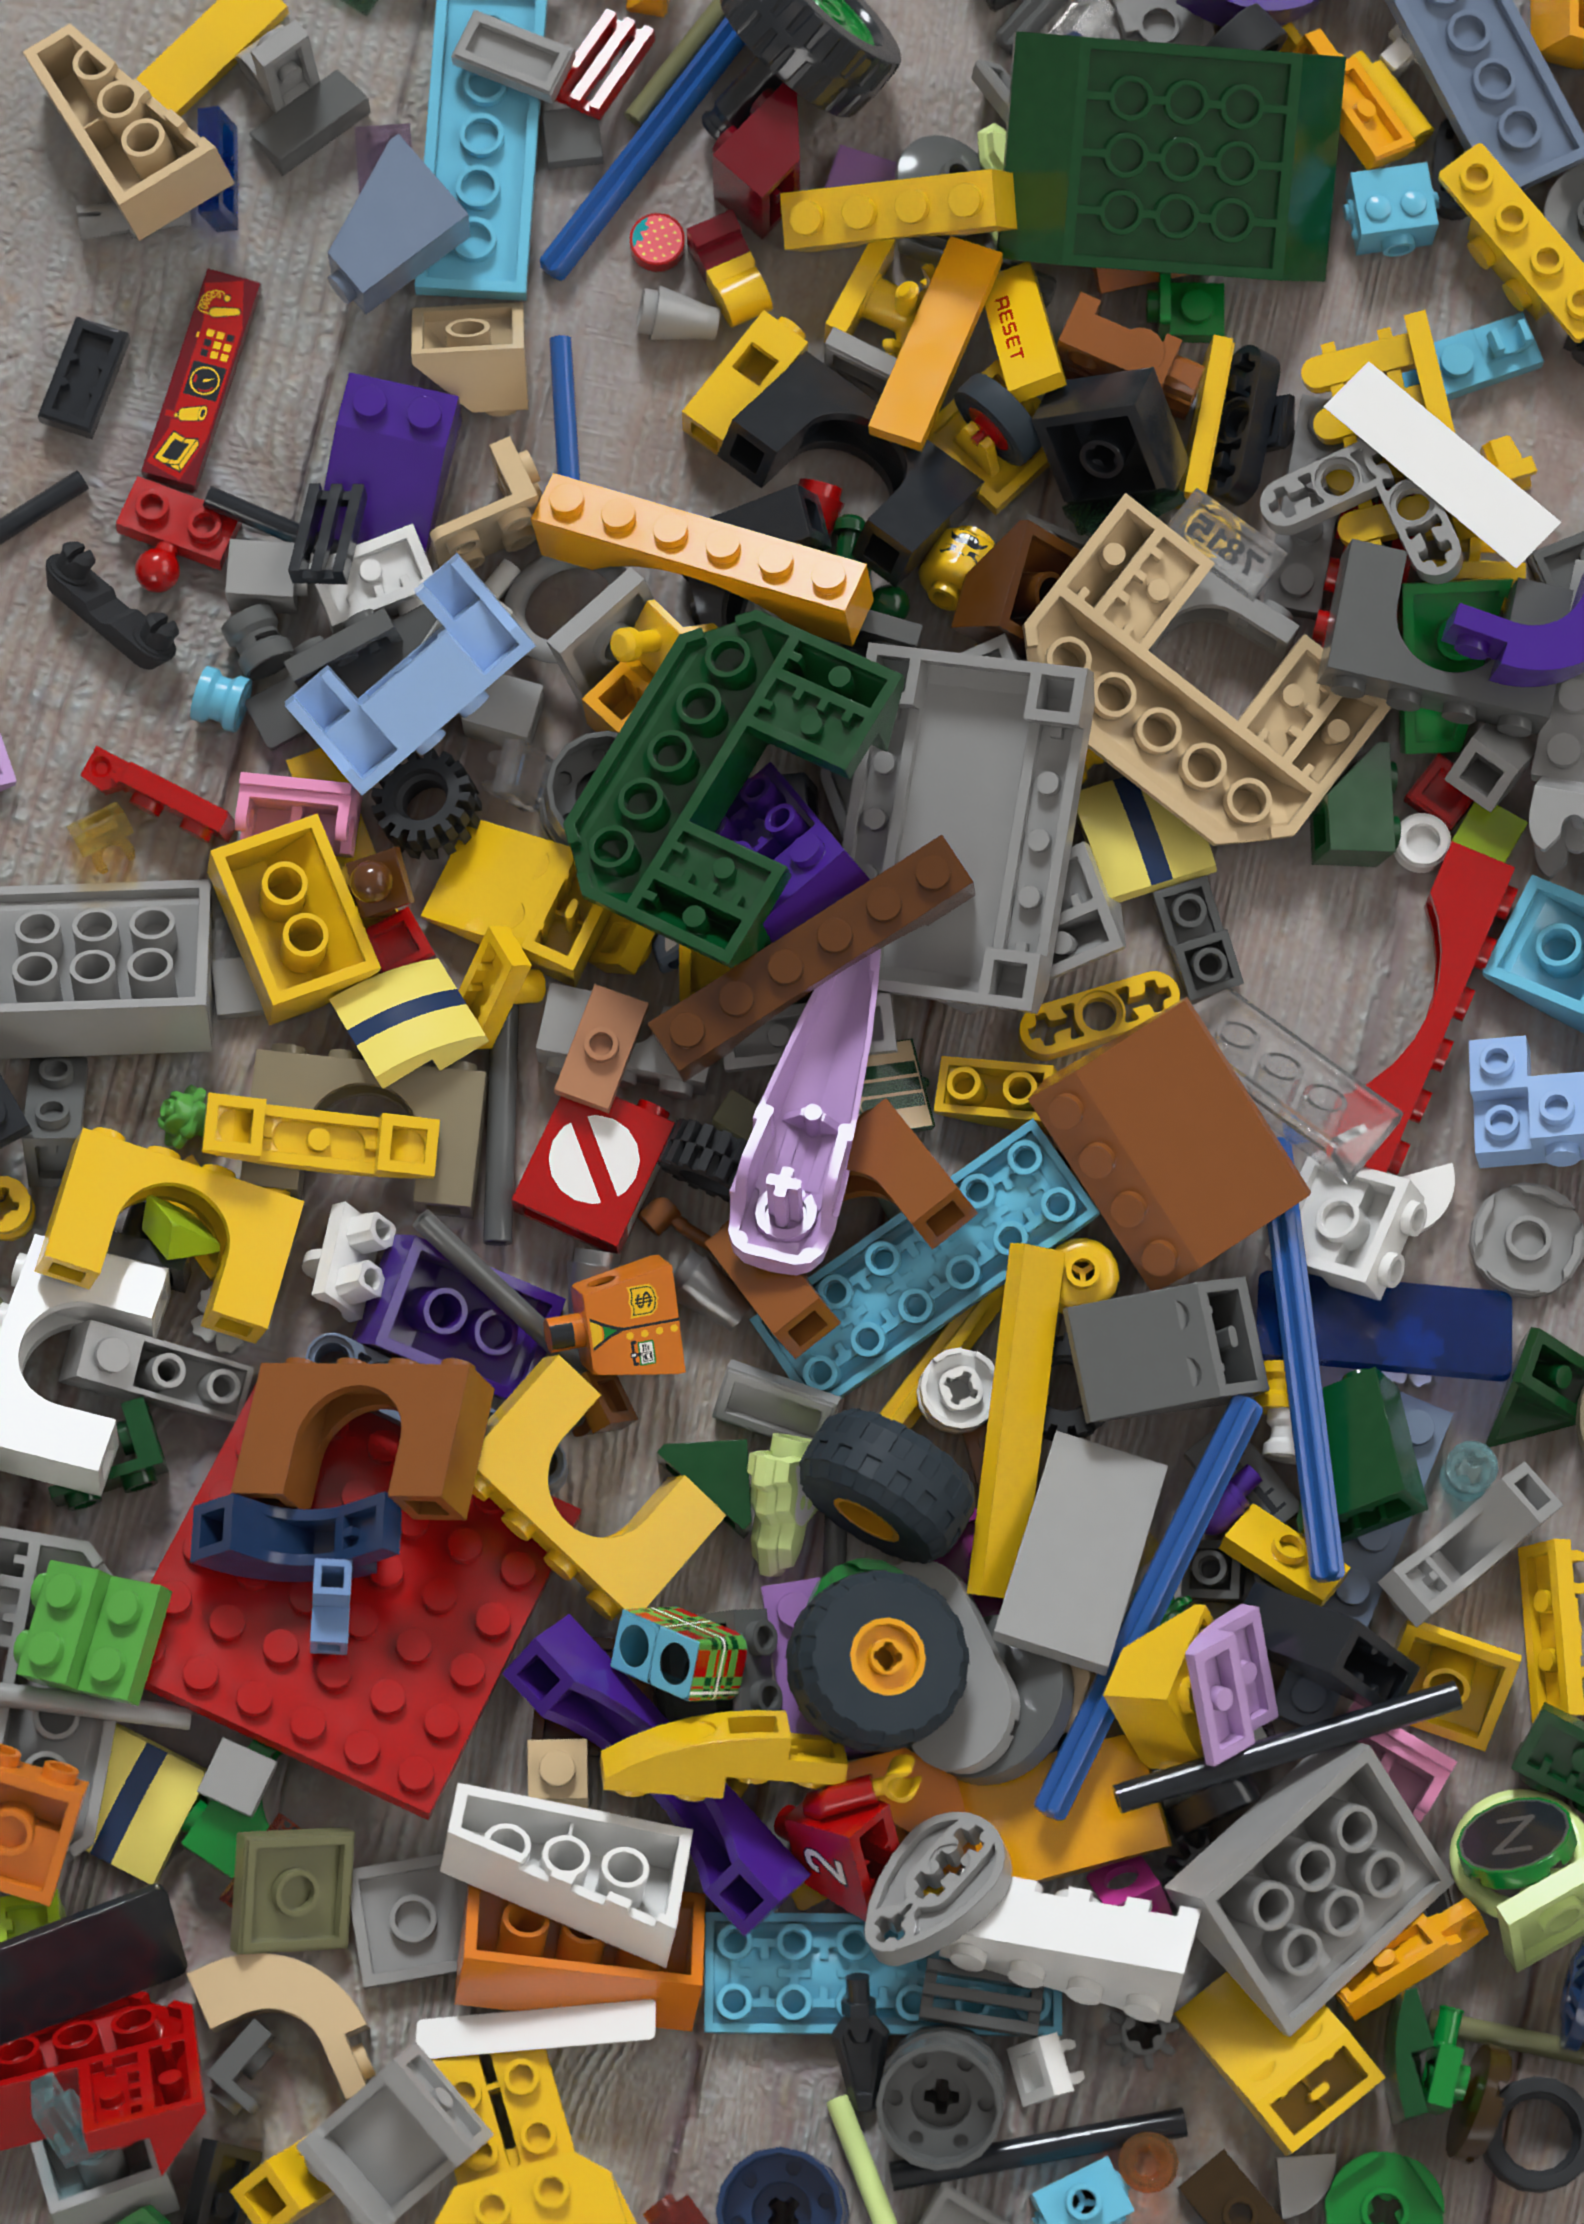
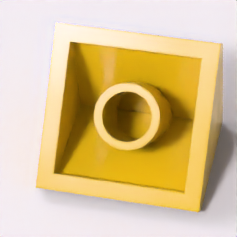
[1394,1619,1522,1752]

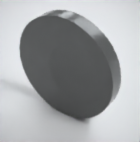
[947,1615,1074,1786]

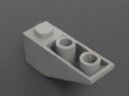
[58,1319,254,1423]

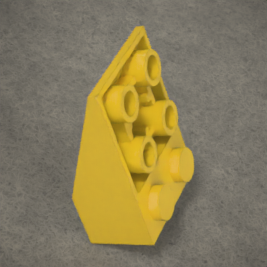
[420,820,612,988]
[1173,1971,1386,2157]

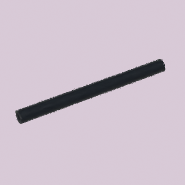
[1112,1680,1463,1814]

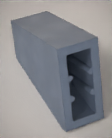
[327,133,470,315]

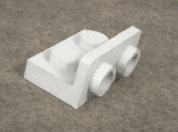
[308,524,433,635]

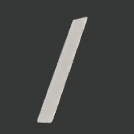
[416,1999,656,2059]

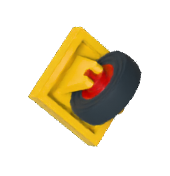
[928,359,1050,516]

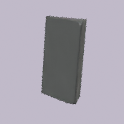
[249,69,371,176]

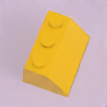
[207,813,381,1026]

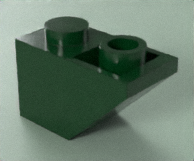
[1309,742,1401,867]

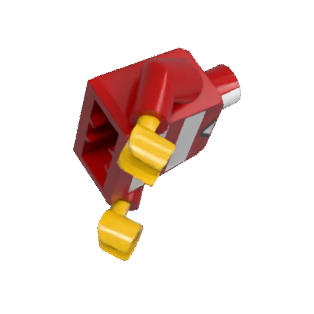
[774,1754,947,1922]

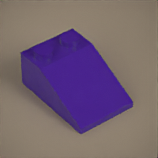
[317,372,462,557]
[351,1234,566,1401]

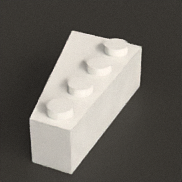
[440,1783,693,1968]
[939,1868,1201,2023]

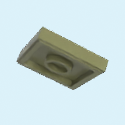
[230,1827,355,1955]

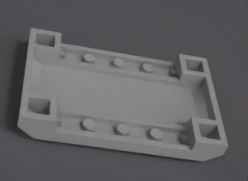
[842,642,1095,1014]

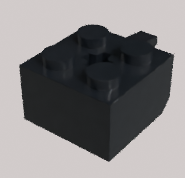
[1032,367,1190,516]

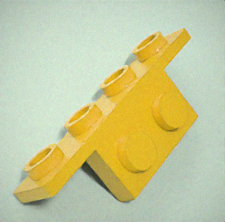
[1438,143,1584,343]

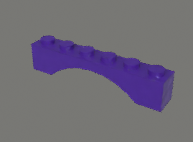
[502,1614,811,1936]

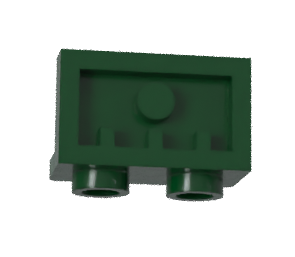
[1511,1702,1584,1814]

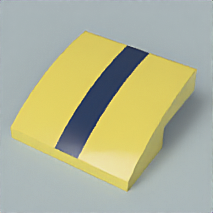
[1076,776,1217,903]
[329,958,489,1089]
[85,1722,207,1885]

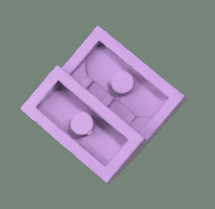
[1185,1604,1279,1766]

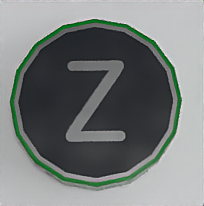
[1456,1797,1578,1889]

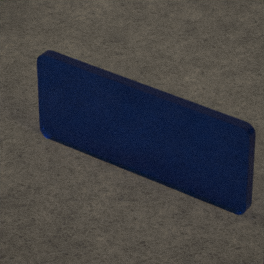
[1256,1271,1512,1382]

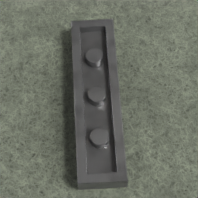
[1263,394,1344,620]

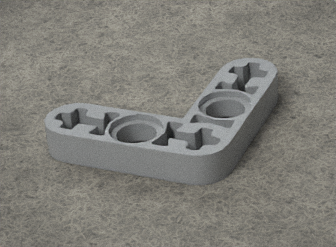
[1260,440,1464,584]

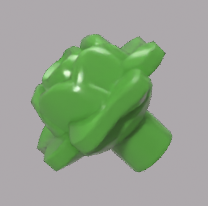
[157,1084,206,1150]

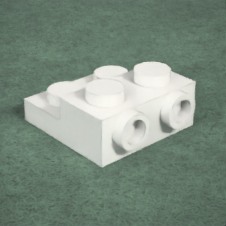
[1265,1152,1427,1301]

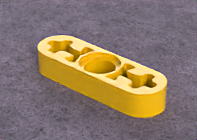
[1018,971,1180,1061]

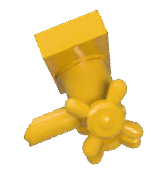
[824,239,936,358]

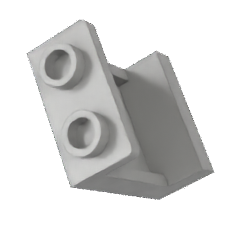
[297,2042,494,2224]

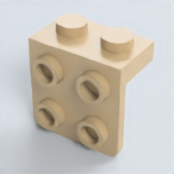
[429,436,542,570]

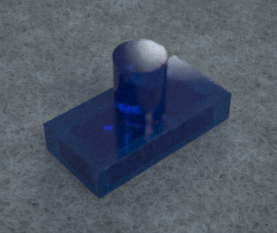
[197,106,238,233]

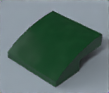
[1383,1987,1434,2125]

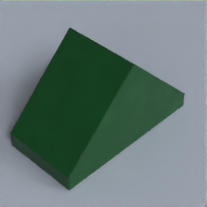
[656,1439,752,1539]

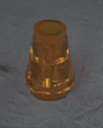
[1118,2132,1179,2193]

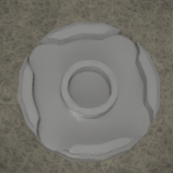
[1468,1182,1584,1299]

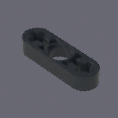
[1207,345,1281,506]

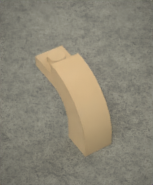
[187,1953,376,2101]

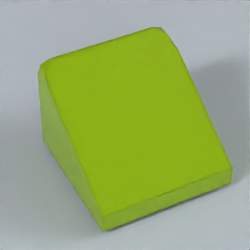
[142,1195,220,1260]

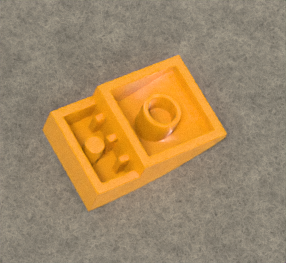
[957,1734,1172,1883]

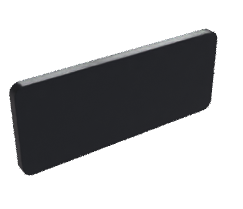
[0,1883,188,2046]

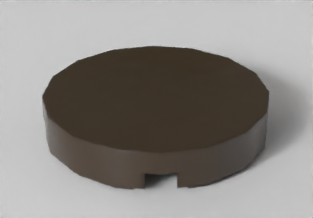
[1446,2043,1512,2164]

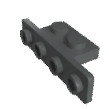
[245,604,437,750]

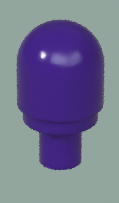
[1204,1464,1263,1535]

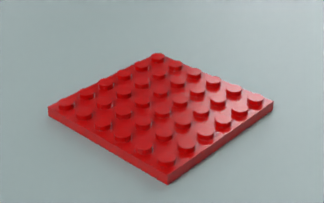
[144,1384,582,1821]

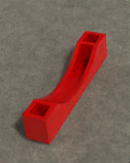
[1319,841,1518,1175]

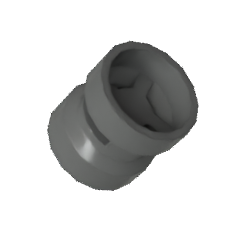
[221,603,294,681]

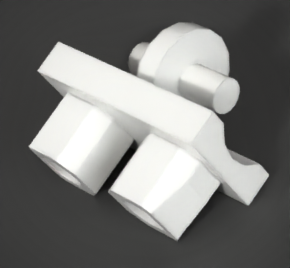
[302,1201,396,1322]

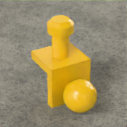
[610,599,718,675]

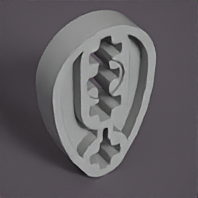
[864,1812,1012,1966]

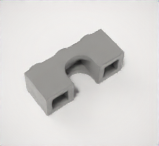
[536,983,713,1100]

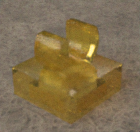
[66,801,135,874]

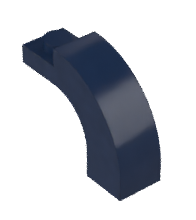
[190,1492,402,1582]

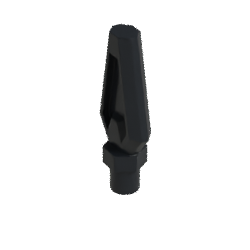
[831,1972,890,2111]

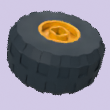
[799,1408,976,1564]
[785,1570,970,1752]

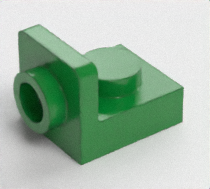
[1146,272,1225,343]

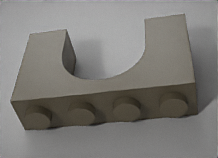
[240,1043,488,1219]

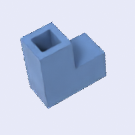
[310,1558,352,1655]

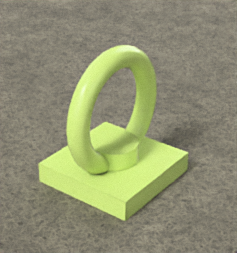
[1449,1789,1584,1973]

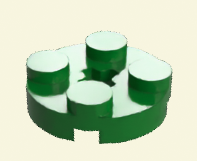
[1323,2152,1445,2224]

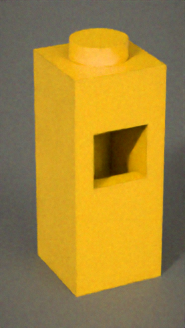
[682,310,808,455]

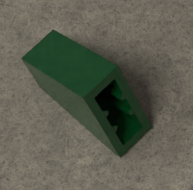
[1297,1367,1429,1544]

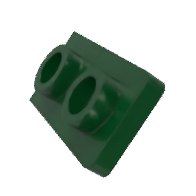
[48,1396,169,1511]

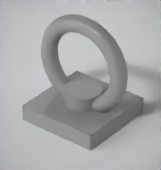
[504,555,654,706]

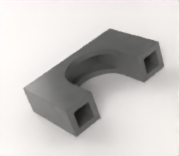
[1316,539,1574,737]

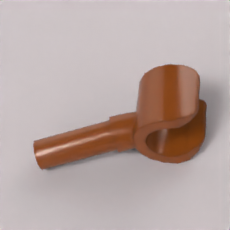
[638,1197,712,1253]

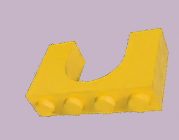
[34,1127,304,1344]
[472,1355,726,1621]

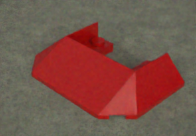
[0,1991,206,2178]

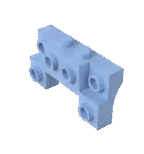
[285,553,536,795]
[1469,1035,1584,1168]

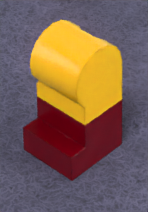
[687,209,773,328]

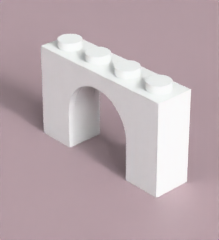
[0,1234,171,1496]

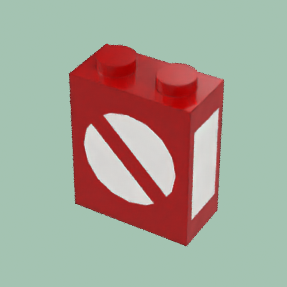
[511,1091,675,1254]

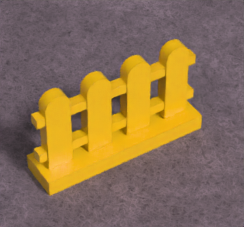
[1301,309,1477,546]

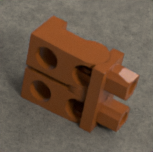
[1057,292,1205,421]

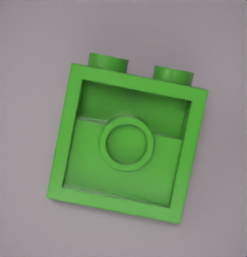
[13,1560,172,1706]

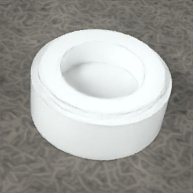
[1394,813,1451,873]

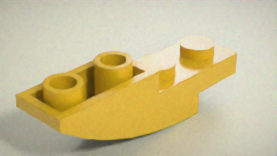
[934,1056,1058,1136]
[600,1710,848,1801]

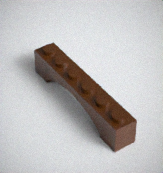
[648,834,975,1082]

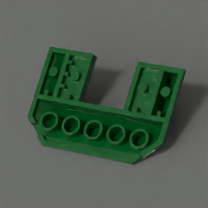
[563,609,905,968]

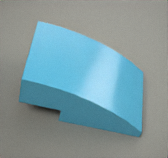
[1482,875,1584,1034]

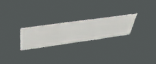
[1324,361,1561,568]

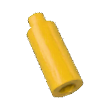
[1350,50,1435,152]

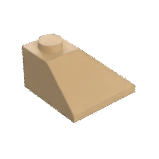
[411,302,528,417]

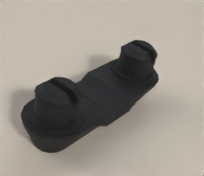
[46,541,179,670]

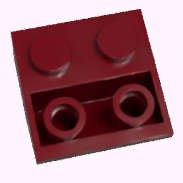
[712,82,800,239]

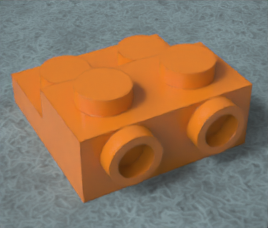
[0,1744,90,1906]

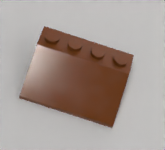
[1028,997,1312,1291]

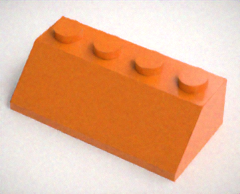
[454,1883,706,2032]

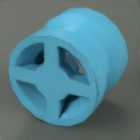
[190,666,252,733]

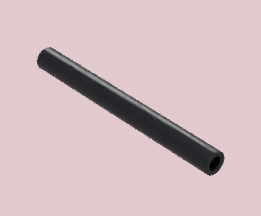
[888,2107,1188,2191]

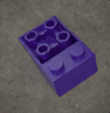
[714,762,870,943]

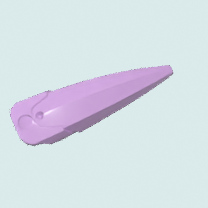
[728,949,881,1276]

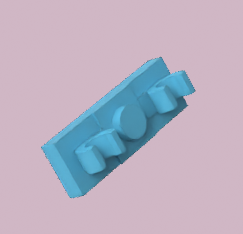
[1402,312,1544,401]

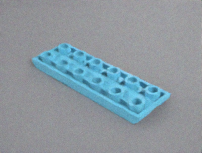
[749,1118,1100,1400]
[704,1912,1062,2037]

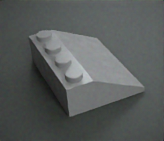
[0,879,214,1059]
[1164,1742,1454,2037]

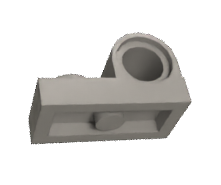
[236,20,320,113]

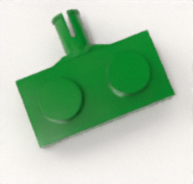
[1420,2005,1471,2115]

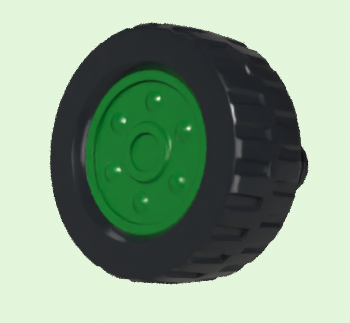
[701,0,902,141]

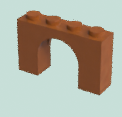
[704,1098,978,1359]
[231,1357,495,1520]

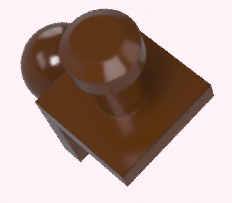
[346,847,415,919]

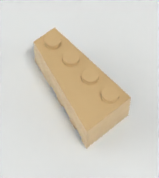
[23,23,235,241]

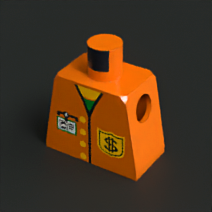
[543,1254,686,1375]

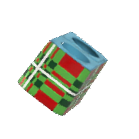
[611,1606,747,1701]

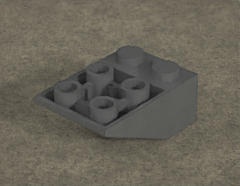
[1063,1276,1269,1424]

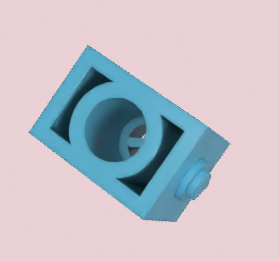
[1343,162,1439,257]
[1029,2156,1135,2224]

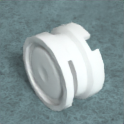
[916,1347,995,1434]

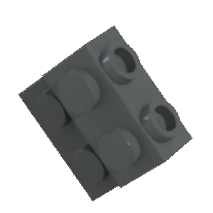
[656,1609,783,1722]

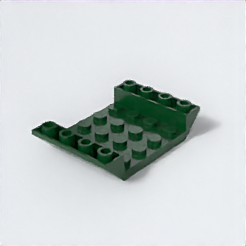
[996,31,1346,282]

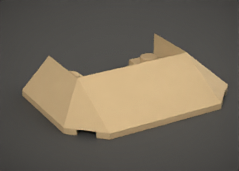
[1022,493,1391,846]

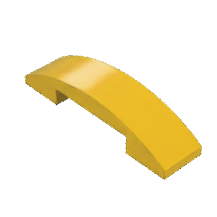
[202,1092,440,1179]

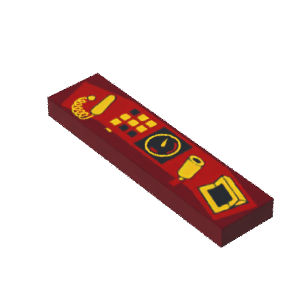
[141,268,262,492]

